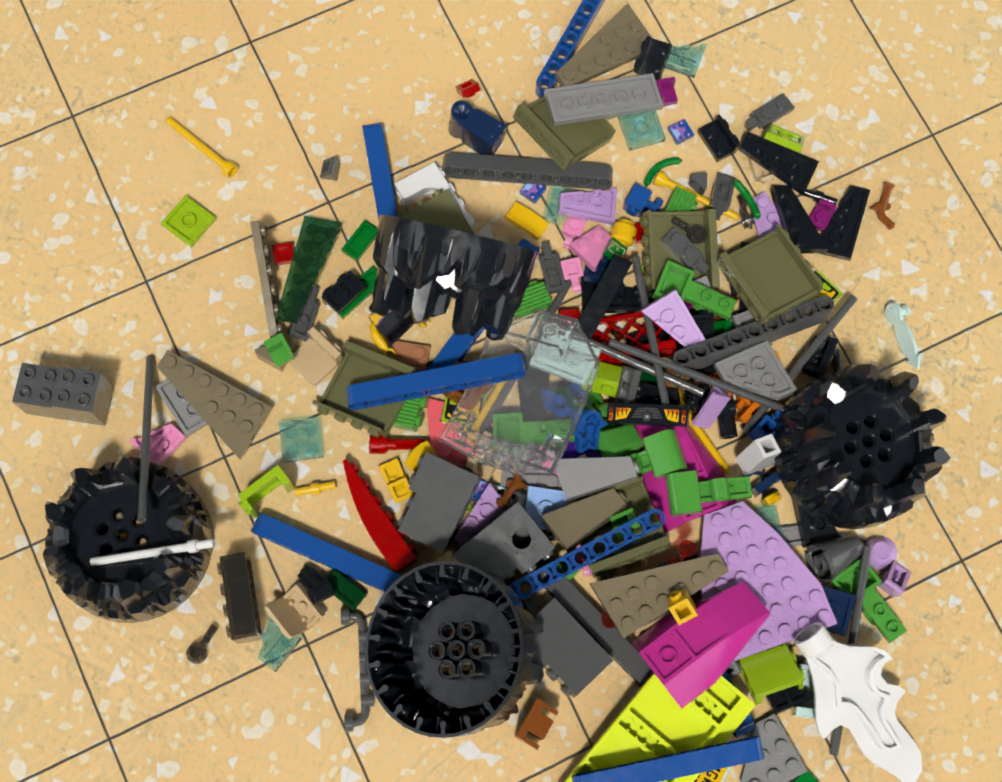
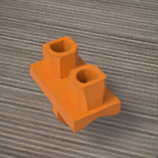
[735,393,766,425]

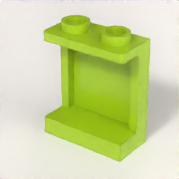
[238,465,294,518]
[739,644,805,705]

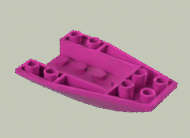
[634,425,737,533]
[631,581,770,709]

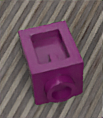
[809,199,837,233]

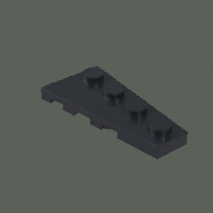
[739,132,819,196]
[770,185,828,254]
[818,185,870,261]
[581,276,654,313]

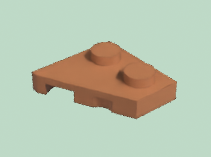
[393,341,431,372]

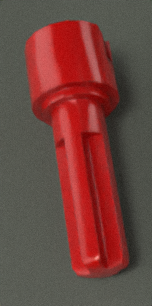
[369,434,425,454]

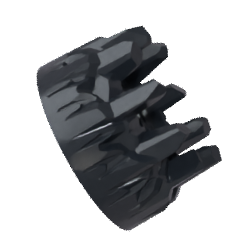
[372,215,537,341]
[774,364,951,529]
[43,456,213,623]
[365,561,544,738]

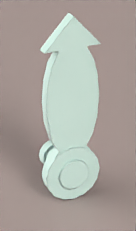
[885,303,922,369]

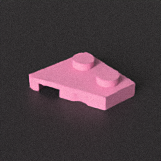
[569,225,611,272]
[130,424,187,465]

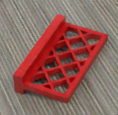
[593,311,676,365]

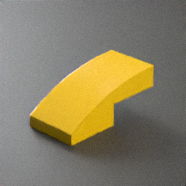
[504,202,549,240]
[378,458,414,504]

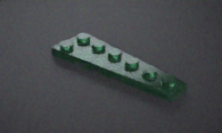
[276,216,342,324]

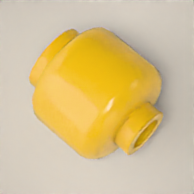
[610,219,637,247]

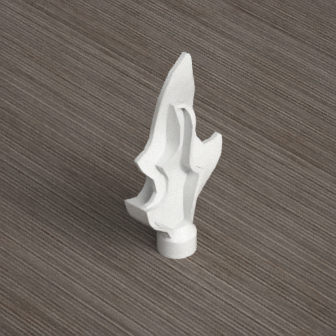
[794,622,922,782]

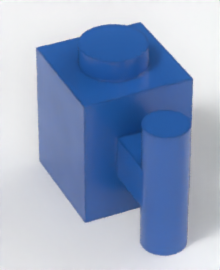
[623,183,663,218]
[747,410,781,441]

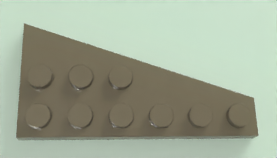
[250,220,283,338]
[157,350,272,460]
[589,553,729,638]

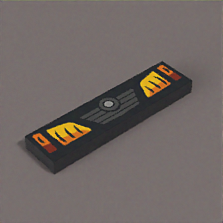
[606,403,690,427]

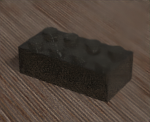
[217,552,263,644]

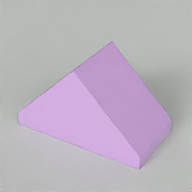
[877,561,911,598]

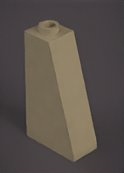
[542,488,627,553]

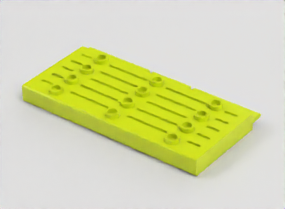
[563,672,756,782]

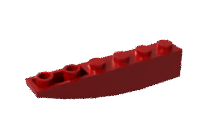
[343,459,417,574]

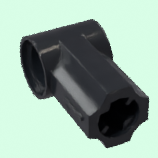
[717,398,738,439]
[297,566,334,605]

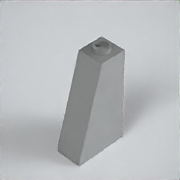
[553,457,640,502]

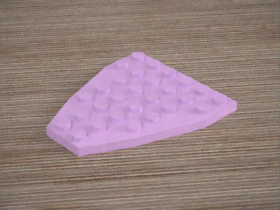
[700,501,837,662]

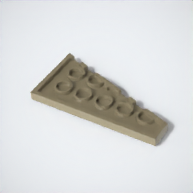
[555,4,651,87]

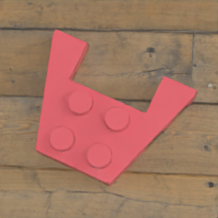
[427,398,493,469]

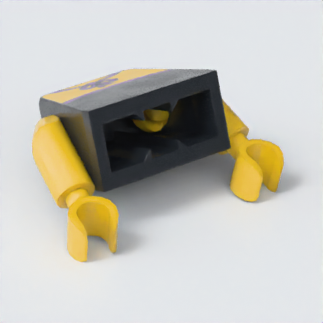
[369,304,430,357]

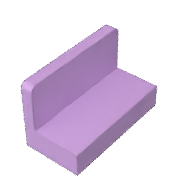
[692,386,731,429]

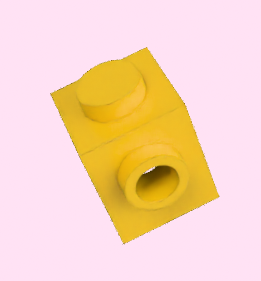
[667,589,698,625]

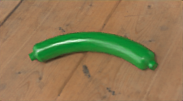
[643,157,682,187]
[733,179,761,219]

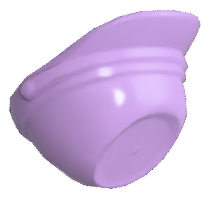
[860,537,897,571]

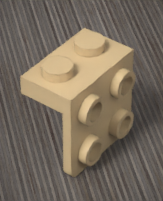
[289,327,343,386]
[264,582,326,639]

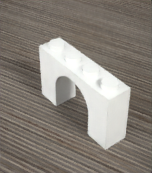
[394,162,475,231]
[736,434,781,476]

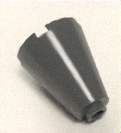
[805,536,865,583]

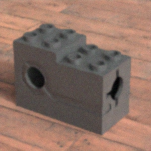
[12,363,114,426]
[398,452,483,553]
[452,500,555,581]
[532,598,613,698]

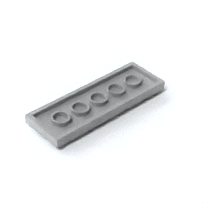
[544,73,664,126]

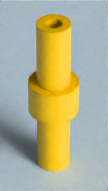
[294,481,336,496]

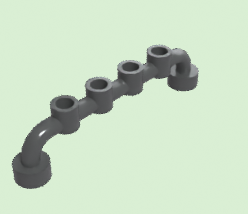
[341,608,374,732]

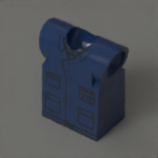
[448,100,507,155]

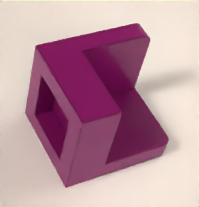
[656,77,678,107]

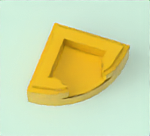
[761,491,782,508]

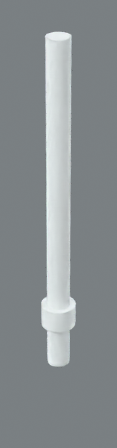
[90,539,215,566]

